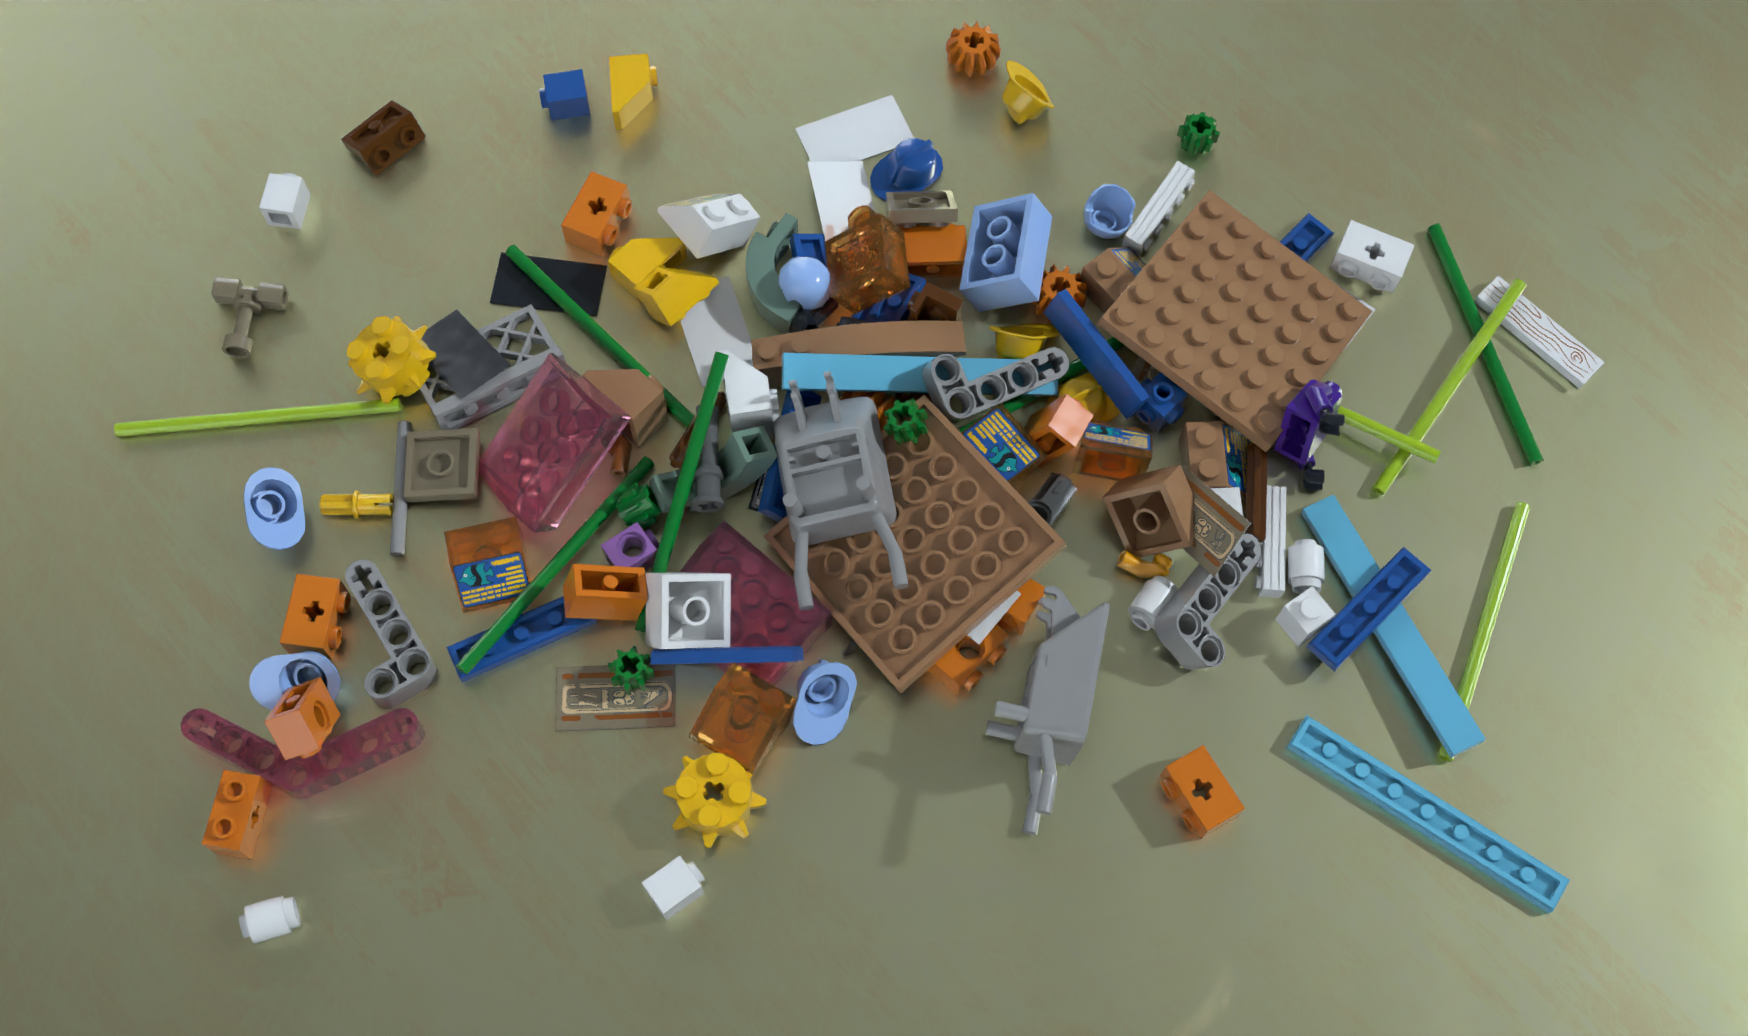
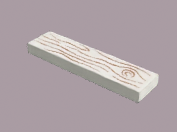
[1474,275,1605,389]

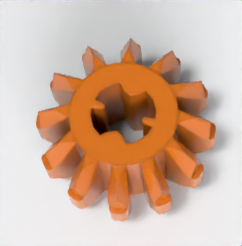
[946,21,1001,78]
[1030,264,1087,323]

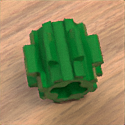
[1177,112,1220,156]
[883,399,929,445]
[616,482,661,529]
[608,646,655,695]

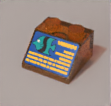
[961,404,1047,490]
[1072,420,1153,481]
[444,516,532,613]

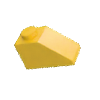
[609,53,658,130]
[608,237,687,301]

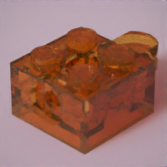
[825,205,910,315]

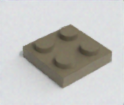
[886,190,958,228]
[404,428,480,502]

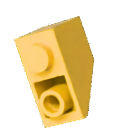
[633,267,719,326]

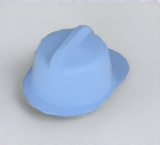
[244,467,305,550]
[249,651,341,710]
[793,659,857,745]

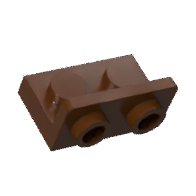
[341,100,425,175]
[907,282,964,321]

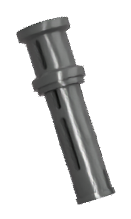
[692,405,724,513]

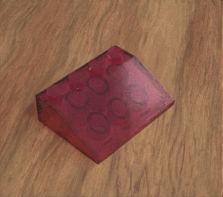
[479,353,631,533]
[680,520,832,703]

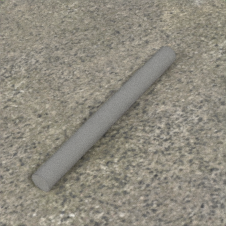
[390,421,412,557]

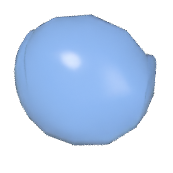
[1083,184,1136,239]
[778,257,831,310]

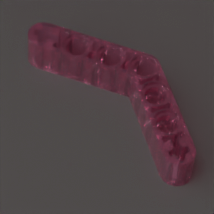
[181,708,425,799]

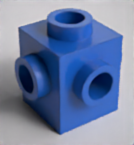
[1135,372,1187,434]

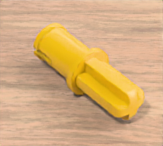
[319,490,393,519]

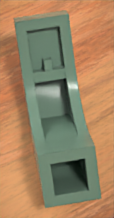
[746,213,803,334]
[649,425,778,513]

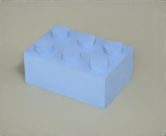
[959,193,1052,312]

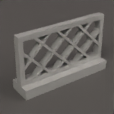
[420,304,570,430]

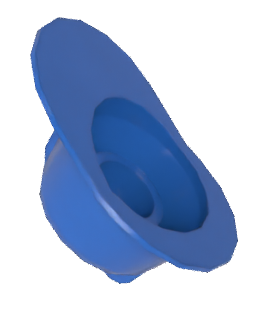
[870,138,943,201]

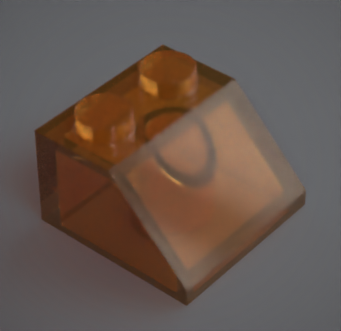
[689,663,797,775]

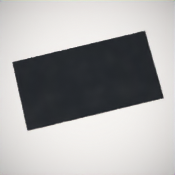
[490,252,607,316]
[421,309,511,399]

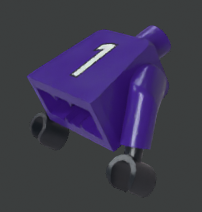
[1274,380,1345,490]

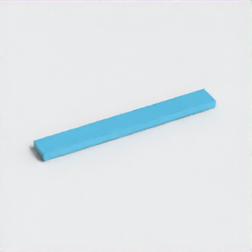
[782,353,1058,397]
[1301,494,1486,758]
[1286,715,1570,914]

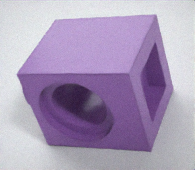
[601,522,659,571]

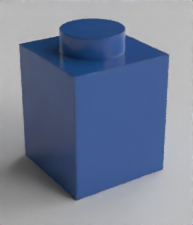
[539,69,590,121]

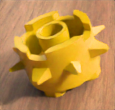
[346,316,436,404]
[663,746,767,848]

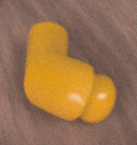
[1116,550,1173,578]

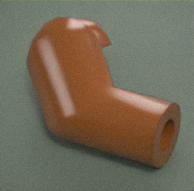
[597,426,632,477]

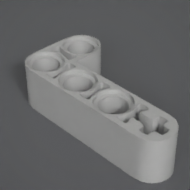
[922,347,1069,423]
[1154,533,1261,670]
[345,559,438,709]

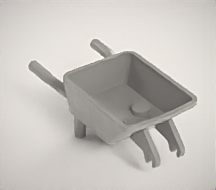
[772,371,909,610]
[985,586,1110,835]

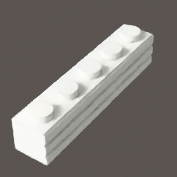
[1122,161,1195,256]
[1255,485,1286,598]

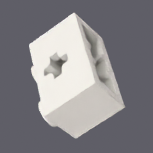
[1330,220,1414,293]

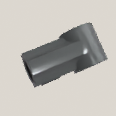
[1028,472,1077,526]

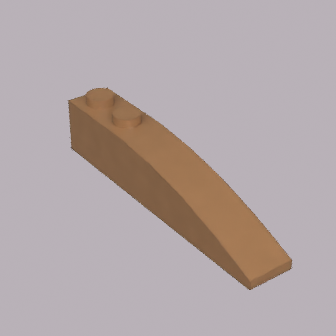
[751,320,967,388]

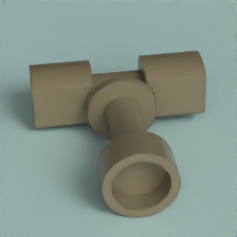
[212,277,288,358]

